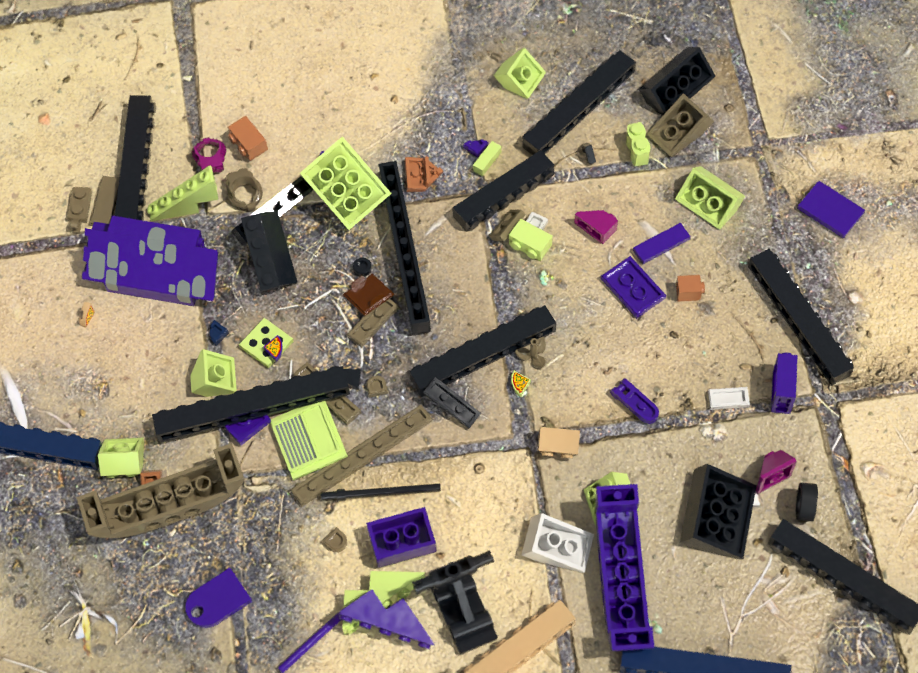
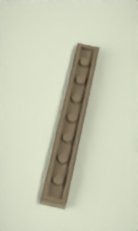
[291,405,432,507]

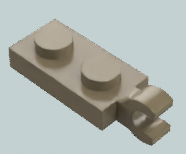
[67,187,92,233]

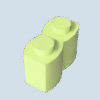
[626,122,650,166]

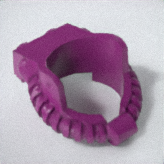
[192,137,226,173]

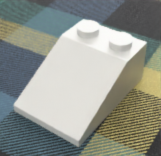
[521,513,594,573]

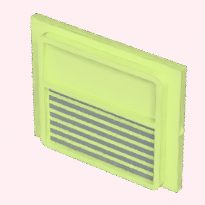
[271,401,348,480]

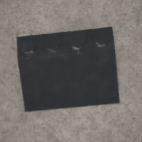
[680,464,757,560]

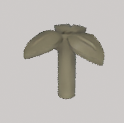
[515,337,546,368]

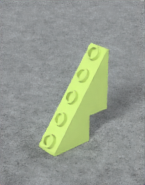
[147,166,219,221]
[342,571,425,634]

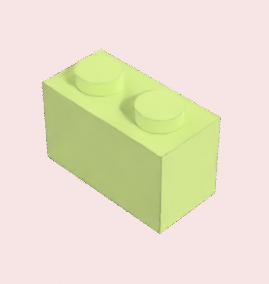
[509,219,553,261]

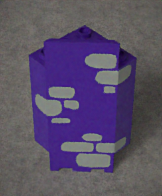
[82,216,218,306]

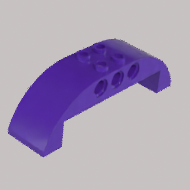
[596,484,655,651]

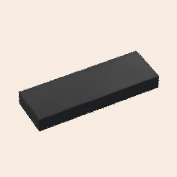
[423,377,481,429]

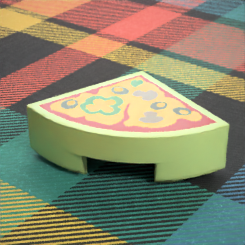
[511,371,531,397]

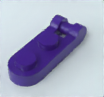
[610,378,659,424]

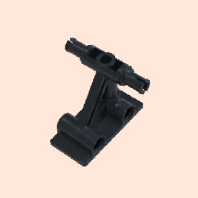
[412,550,498,655]

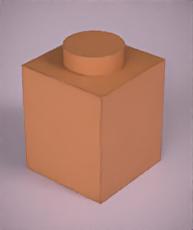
[676,275,705,302]

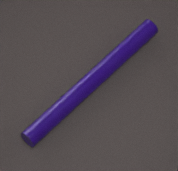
[277,613,341,673]

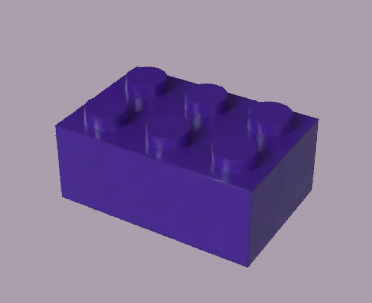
[366,507,437,568]

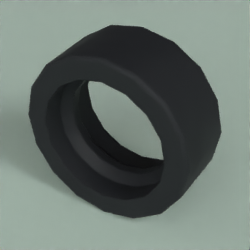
[796,482,818,522]

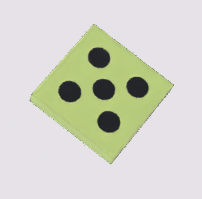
[239,318,294,368]

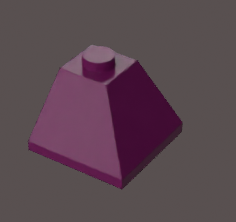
[756,450,797,494]

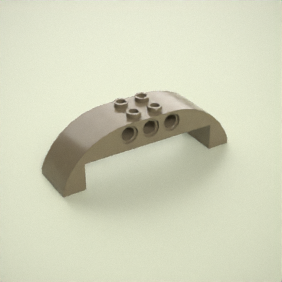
[77,443,245,538]

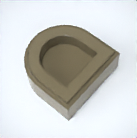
[367,376,388,398]
[323,527,348,552]

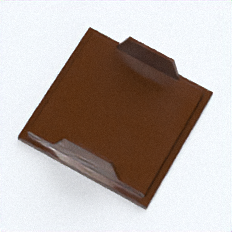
[343,273,394,316]

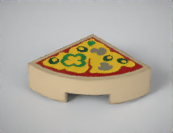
[79,301,95,328]

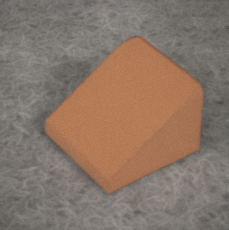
[140,469,162,485]

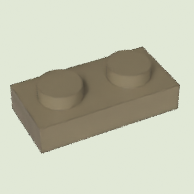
[489,210,525,241]

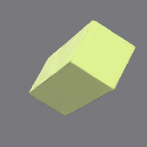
[473,141,502,176]

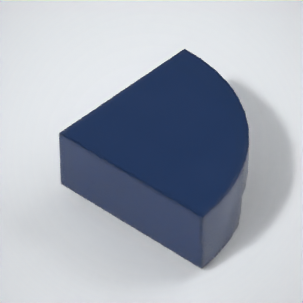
[210,320,229,346]

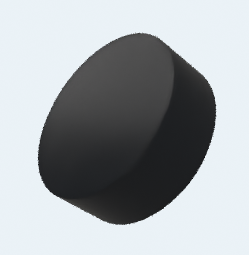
[353,258,372,277]

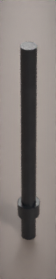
[321,483,441,501]

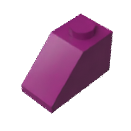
[574,210,618,244]

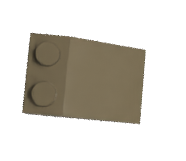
[647,94,714,157]

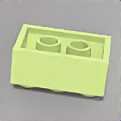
[675,166,745,229]

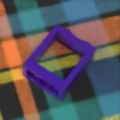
[771,352,798,414]

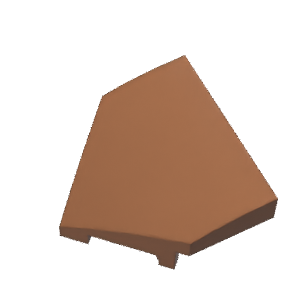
[404,156,444,192]

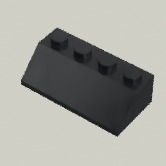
[639,47,716,116]
[241,211,298,293]

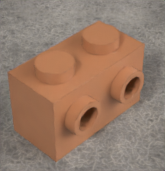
[228,116,268,161]

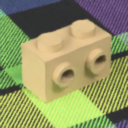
[537,427,580,458]

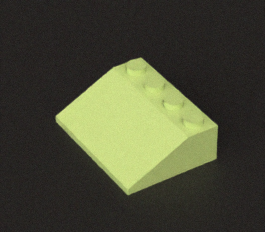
[300,137,391,230]

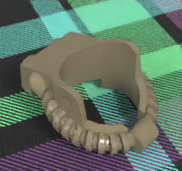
[225,168,263,211]

